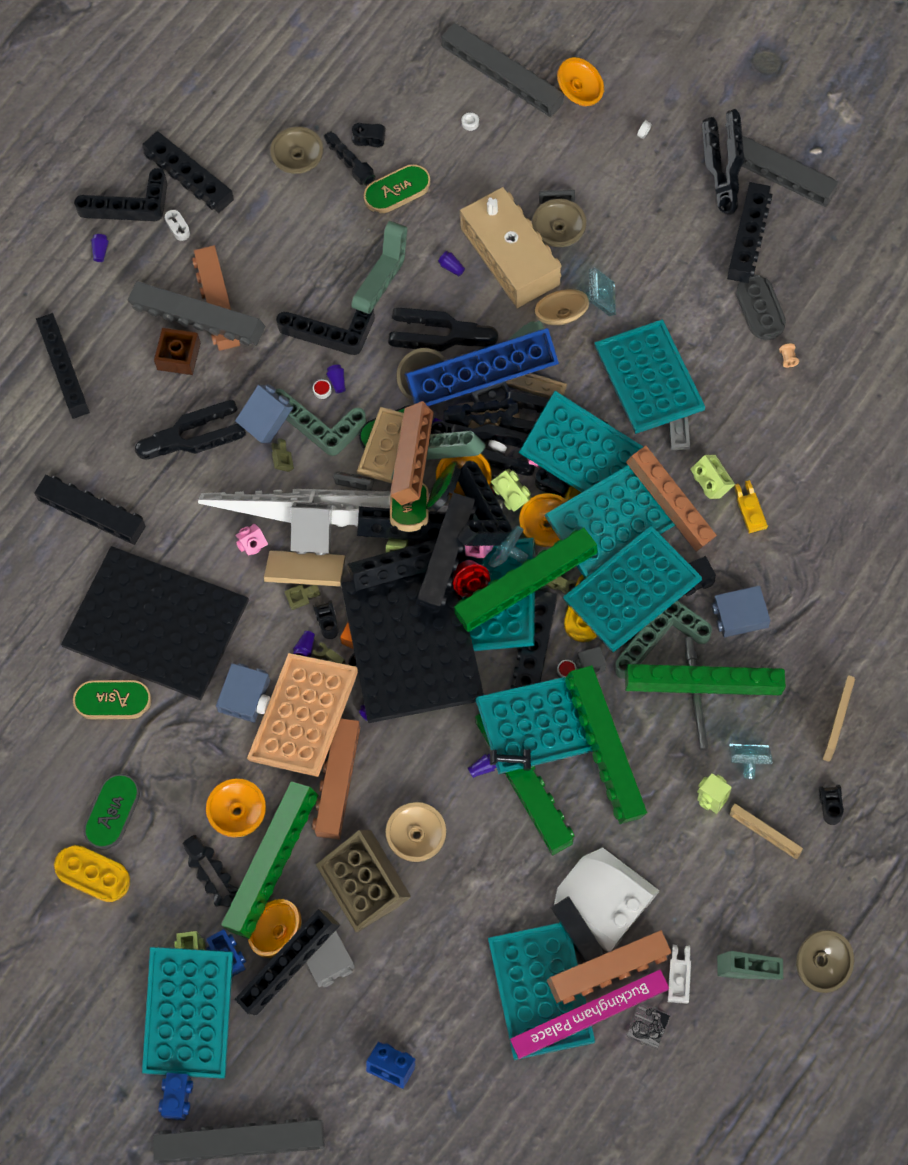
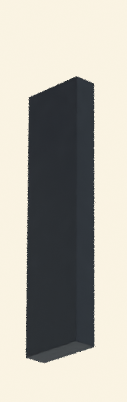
[551,896,605,962]

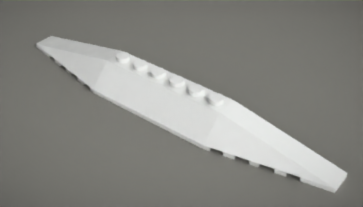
[198,489,503,527]

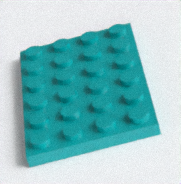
[594,319,705,434]
[518,391,643,492]
[545,465,675,579]
[563,525,702,653]
[459,538,535,651]
[476,677,593,774]
[488,923,595,1060]
[142,947,234,1079]

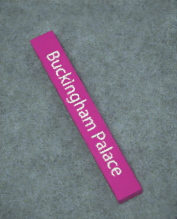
[510,970,669,1059]

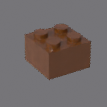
[154,328,201,375]

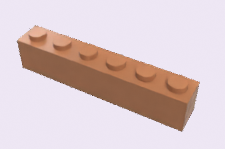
[192,245,240,351]
[390,401,434,505]
[626,446,717,552]
[312,719,361,840]
[547,930,671,1004]

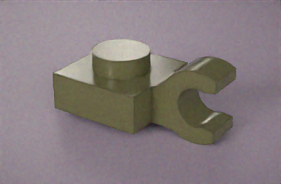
[271,439,294,472]
[546,576,576,595]
[284,584,321,610]
[313,642,346,665]

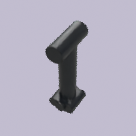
[490,749,531,771]

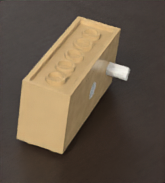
[460,187,562,308]

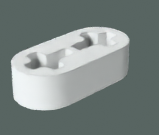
[164,210,190,241]

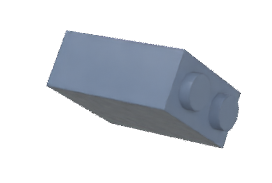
[235,384,294,443]
[711,586,770,638]
[216,663,270,723]

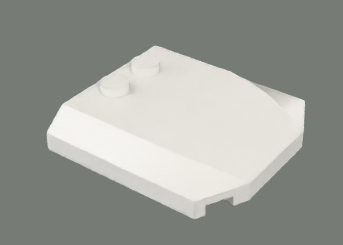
[554,848,659,953]

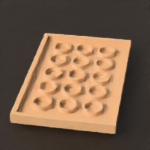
[247,653,358,777]

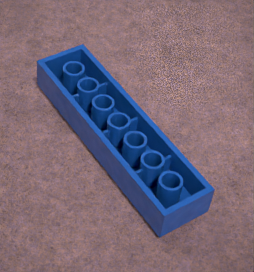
[404,328,559,406]

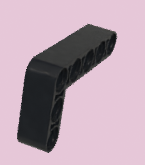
[74,168,167,221]
[276,308,375,355]
[458,460,512,546]

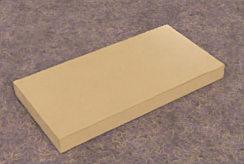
[357,407,404,483]
[264,551,345,586]
[823,675,855,762]

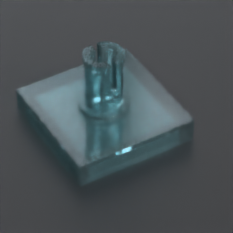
[585,268,616,316]
[488,525,528,568]
[729,744,772,779]

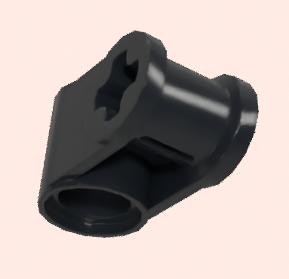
[352,123,386,148]
[535,468,570,498]
[313,600,339,639]
[819,784,844,825]

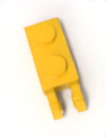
[734,480,768,533]

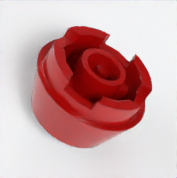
[453,560,491,598]

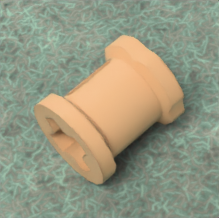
[779,343,799,368]

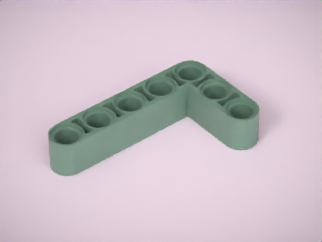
[351,221,407,314]
[275,389,367,456]
[391,431,485,481]
[615,601,712,679]

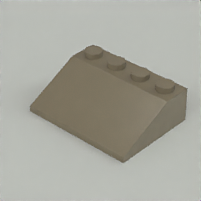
[316,830,411,932]

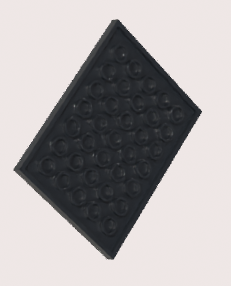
[61,546,249,701]
[341,570,484,723]

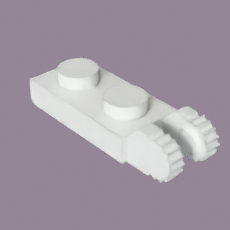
[668,945,691,1004]

